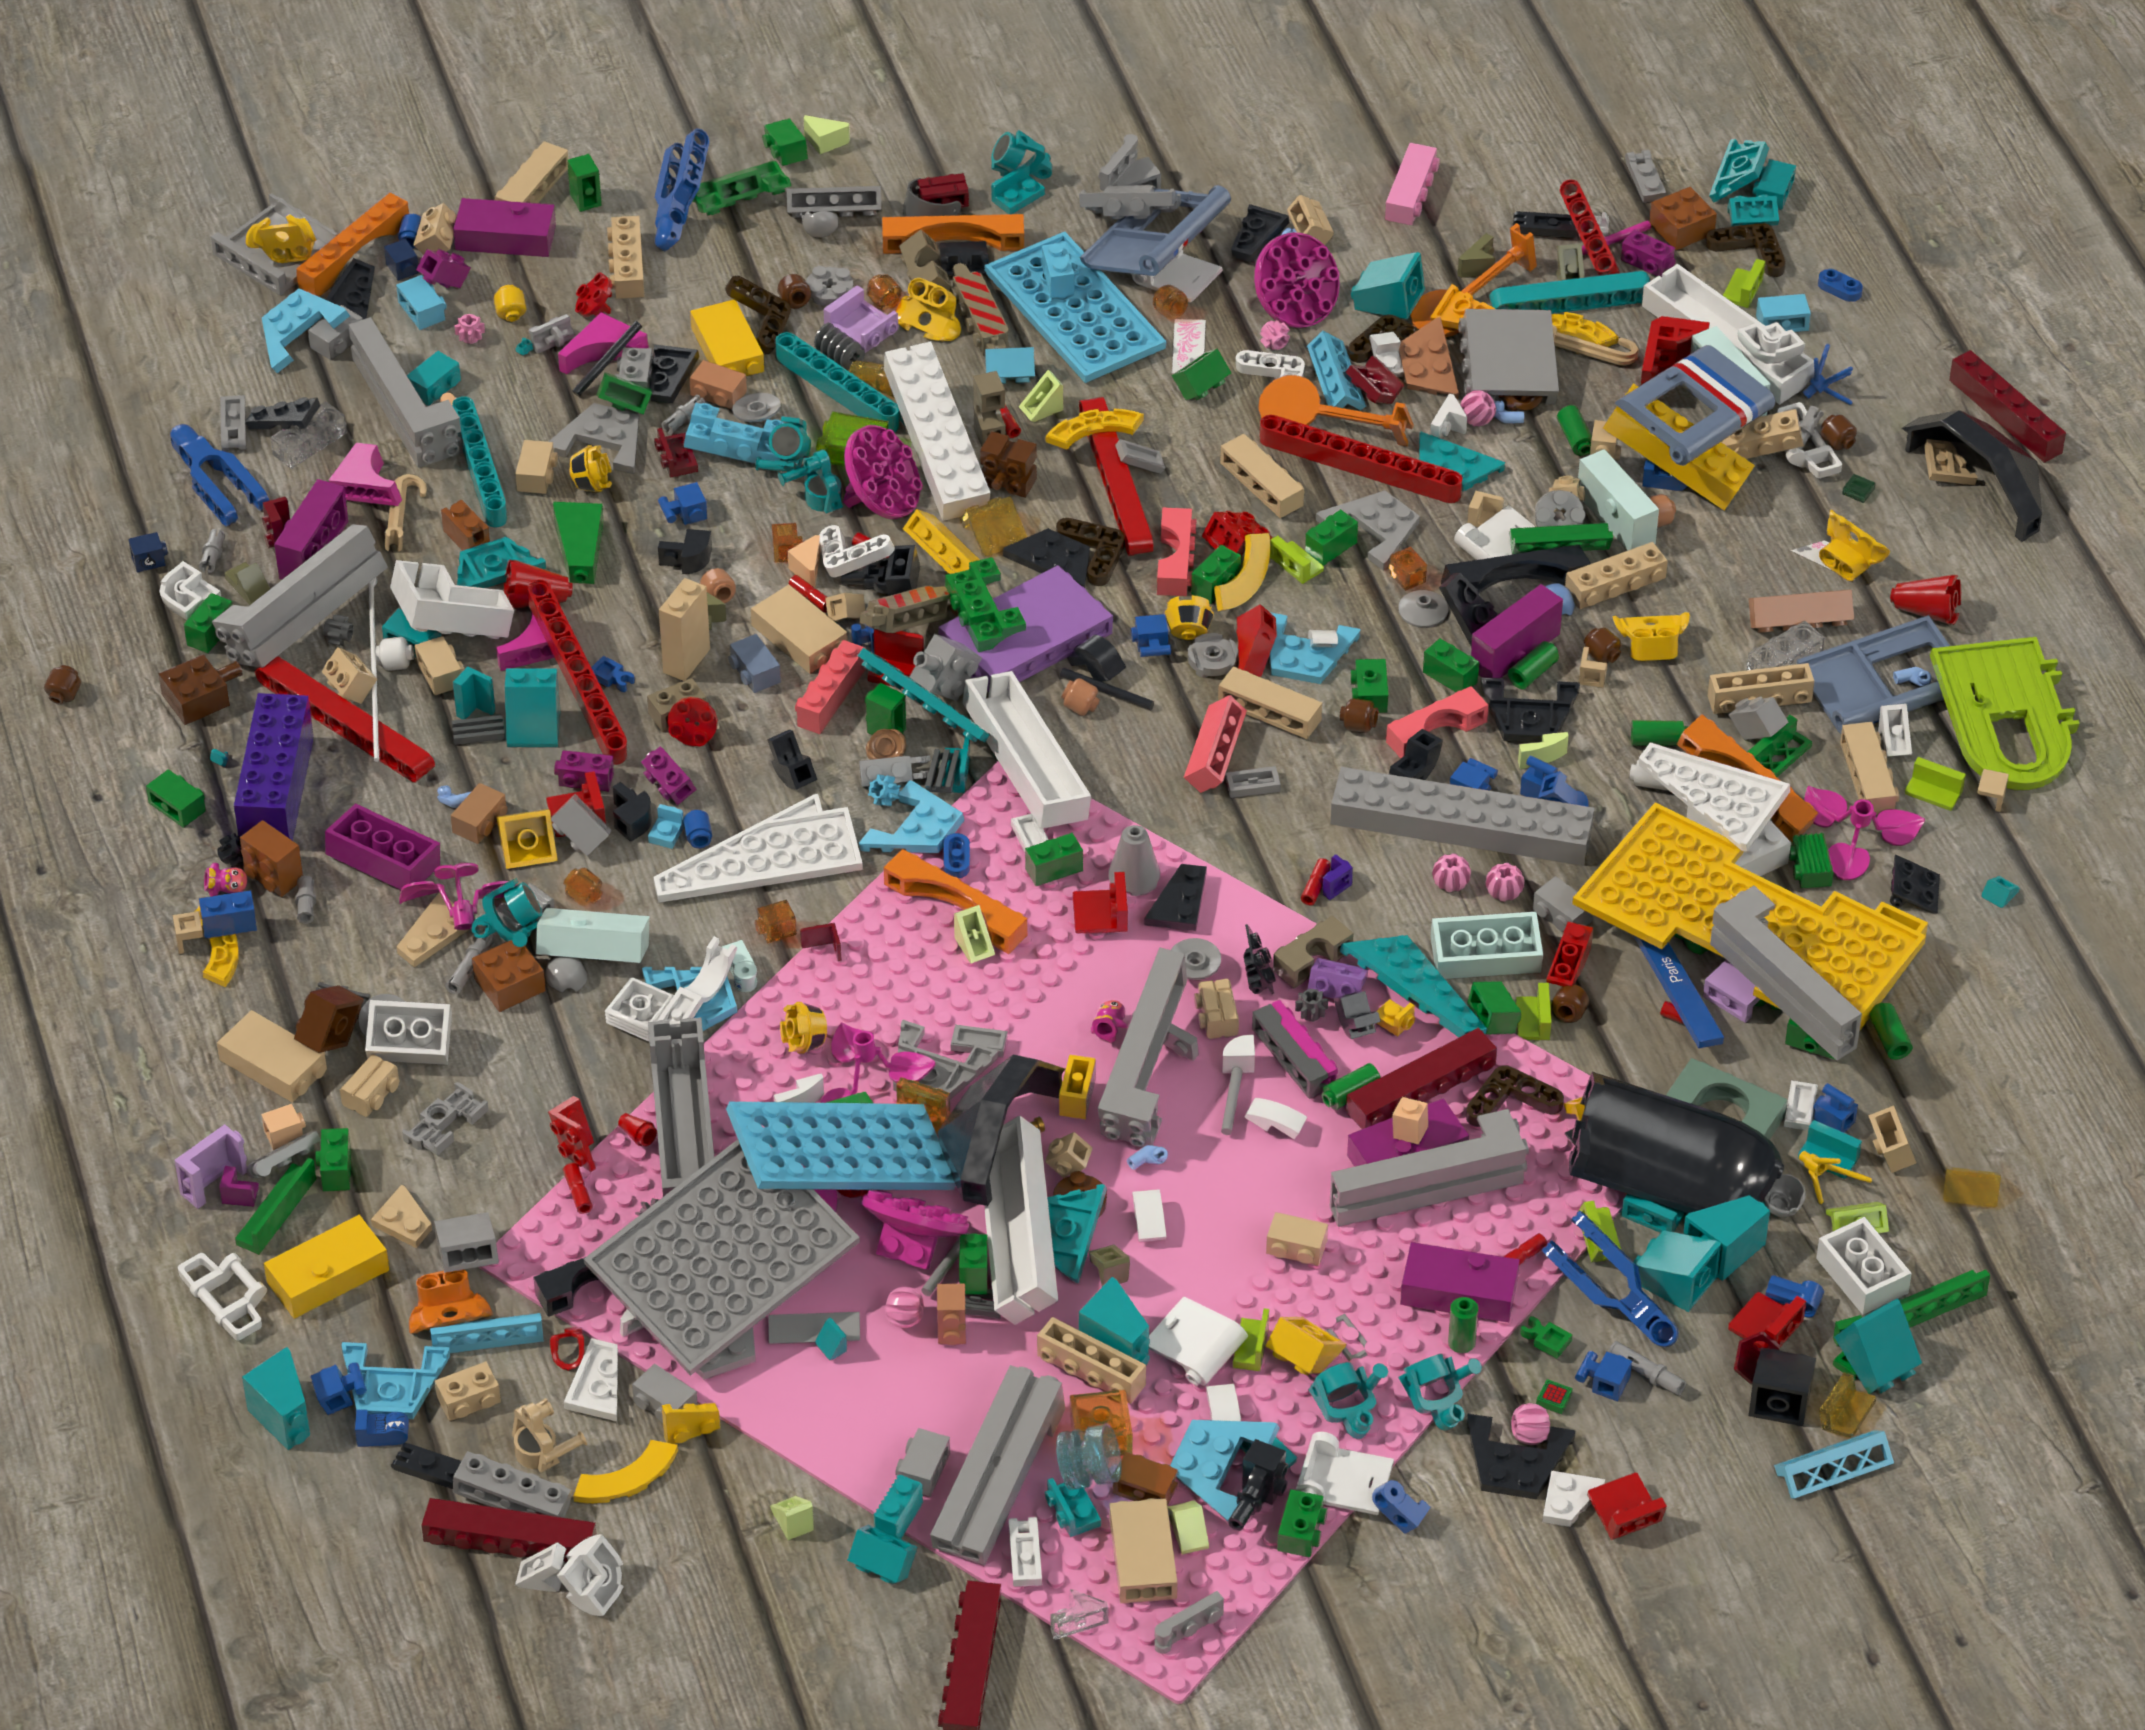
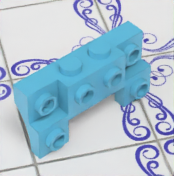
[684,403,784,463]

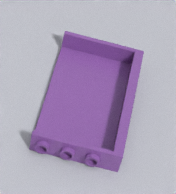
[939,565,1113,692]

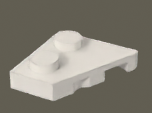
[1543,1471,1605,1527]

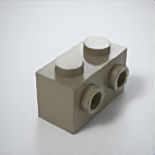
[647,678,706,732]

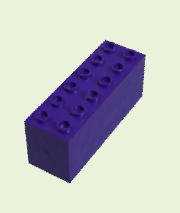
[234,693,314,841]

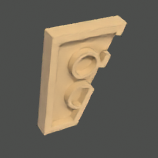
[397,892,470,967]

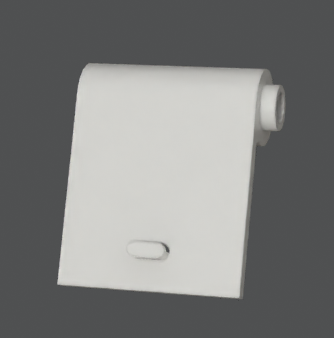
[1132,250,1223,303]
[1454,505,1535,560]
[1149,1297,1248,1386]
[1296,1432,1394,1515]

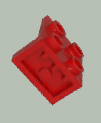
[1201,511,1273,557]
[867,629,924,689]
[546,771,606,837]
[1073,872,1128,934]
[548,1096,596,1172]
[1728,1292,1806,1348]
[1587,1472,1667,1540]

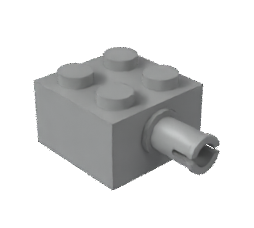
[910,634,982,701]

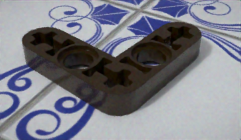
[1706,223,1786,277]
[725,276,791,355]
[1348,314,1419,363]
[1056,518,1125,586]
[1466,1065,1564,1127]

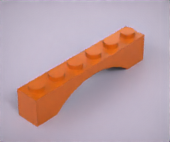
[296,192,409,297]
[882,214,1024,254]
[1677,714,1818,843]
[884,849,1028,954]

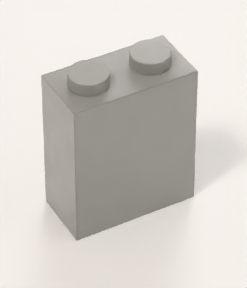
[434,1212,499,1272]

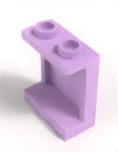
[824,285,898,353]
[1703,959,1760,1023]
[174,1124,247,1209]

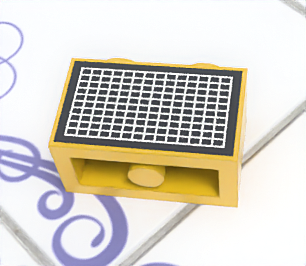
[1059,1054,1096,1119]

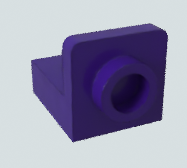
[1323,854,1353,900]

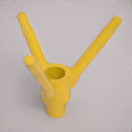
[1799,1151,1872,1204]

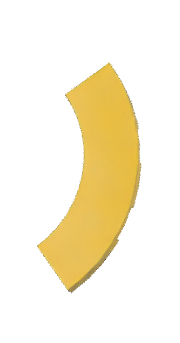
[1551,312,1619,347]
[1045,409,1144,450]
[1214,533,1270,611]
[194,906,239,987]
[573,1440,678,1504]

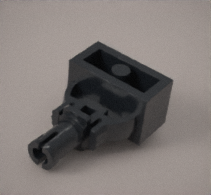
[841,545,920,596]
[1228,1439,1288,1531]

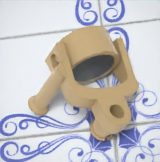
[512,1398,587,1473]

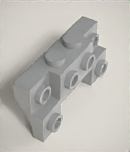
[1079,185,1181,219]

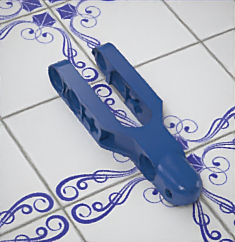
[655,128,709,252]
[170,424,270,527]
[1542,1210,1679,1347]

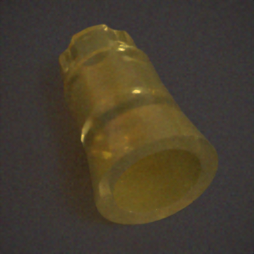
[849,361,895,399]

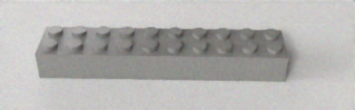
[1330,767,1594,866]

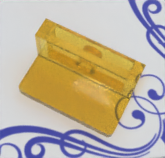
[1943,1166,2001,1207]
[1819,1373,1876,1438]

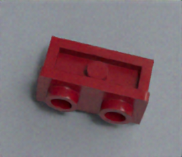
[1346,356,1404,404]
[654,428,698,478]
[262,497,290,555]

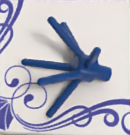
[1803,344,1853,405]

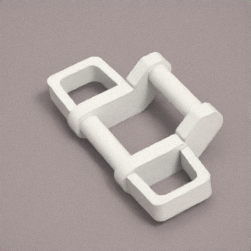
[1777,402,1842,478]
[178,1253,267,1341]

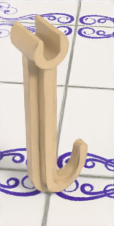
[1552,325,1639,366]
[385,474,427,552]

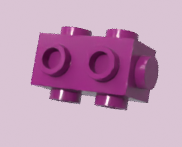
[1621,230,1676,277]
[416,249,471,289]
[641,746,697,806]
[554,750,614,792]

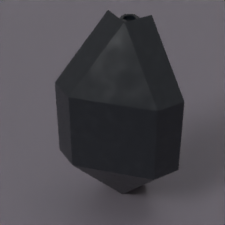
[1901,410,2042,542]
[938,1054,1065,1206]

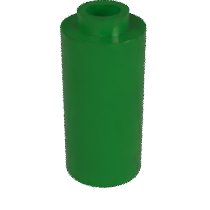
[1557,405,1592,456]
[1508,641,1559,689]
[1631,720,1688,746]
[1869,1003,1913,1060]
[1322,1063,1381,1110]
[1448,1297,1478,1353]

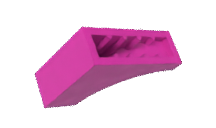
[558,312,649,374]
[329,443,402,506]
[496,613,568,671]

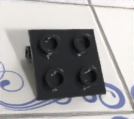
[939,241,989,276]
[1890,855,1940,914]
[1243,924,1276,994]

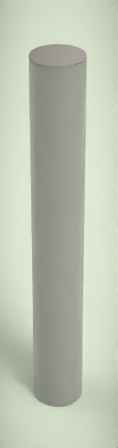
[1221,1067,1243,1135]
[921,1233,969,1296]

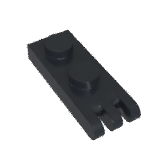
[1513,211,1576,238]
[391,1443,462,1489]

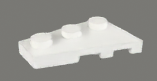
[564,1338,618,1421]

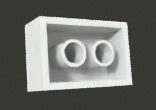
[365,1000,452,1065]
[1816,1217,1912,1315]

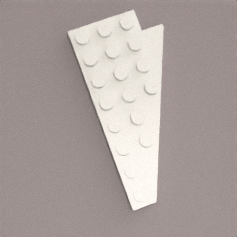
[654,794,863,903]

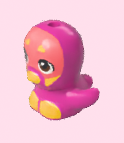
[204,863,247,897]
[1091,1000,1128,1043]

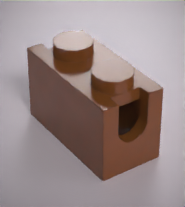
[441,500,490,551]
[1113,1452,1178,1506]

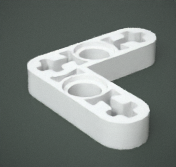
[1236,350,1305,378]
[820,525,895,577]

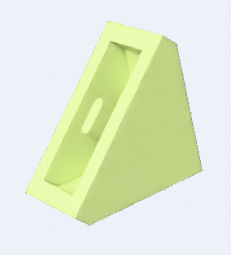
[804,115,850,154]
[1019,370,1063,422]
[954,905,995,963]
[770,1496,814,1540]
[1167,1501,1209,1554]

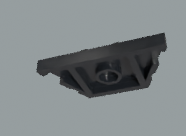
[1003,528,1090,588]

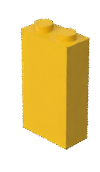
[690,299,764,376]

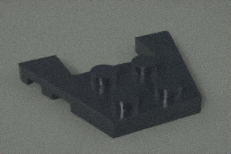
[1481,678,1580,742]
[1467,1413,1576,1500]

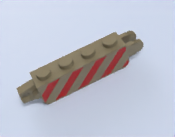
[950,263,1009,356]
[859,585,950,633]

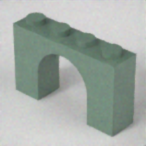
[1666,1058,1788,1140]

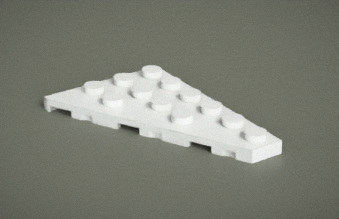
[1639,743,1790,852]

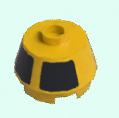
[569,445,612,492]
[1165,595,1214,640]
[780,1002,827,1054]

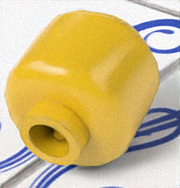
[493,285,527,322]

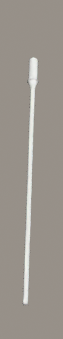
[367,577,379,762]

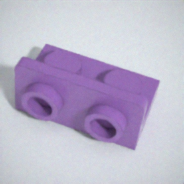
[1308,958,1369,998]

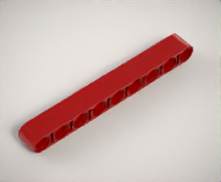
[1079,397,1154,556]
[1259,415,1463,503]
[528,579,627,765]
[255,656,435,782]

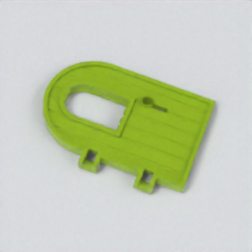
[1929,637,2080,790]

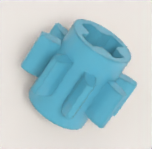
[868,774,901,806]

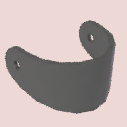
[902,178,961,217]

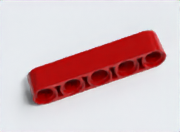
[1559,179,1620,276]

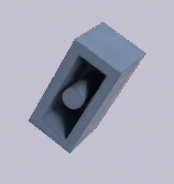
[728,634,781,693]

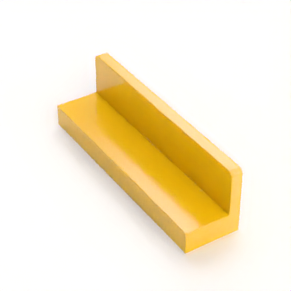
[903,509,980,574]

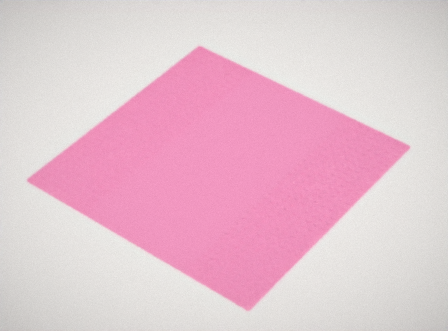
[479,761,1627,1704]

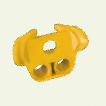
[246,215,317,263]
[895,278,961,341]
[1819,509,1890,581]
[1612,612,1690,661]

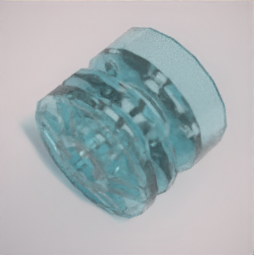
[1056,1423,1122,1491]

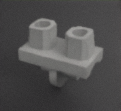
[529,314,575,353]

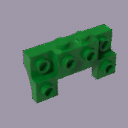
[692,161,792,216]
[945,557,1026,652]

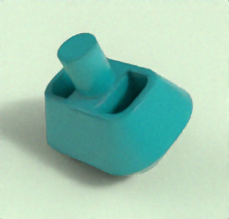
[515,338,534,355]
[210,749,229,767]

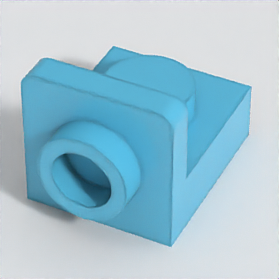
[648,804,684,849]

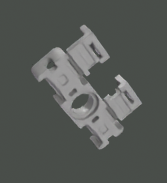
[402,1082,489,1156]

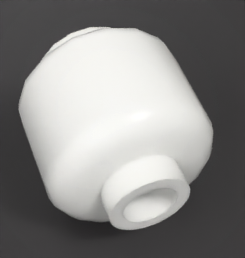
[376,637,414,671]

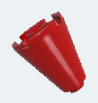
[504,560,573,609]
[1890,575,1962,625]

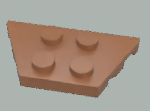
[1399,317,1459,399]

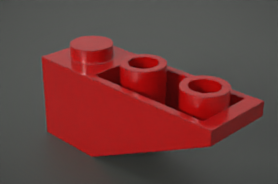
[1236,604,1277,677]
[1546,921,1593,987]

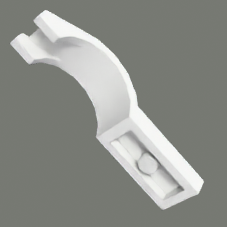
[657,936,737,1024]

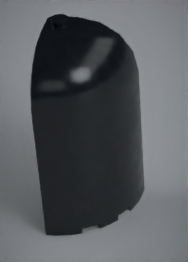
[1569,1071,1784,1213]

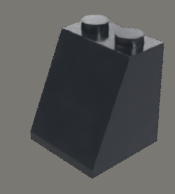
[1748,1347,1816,1427]

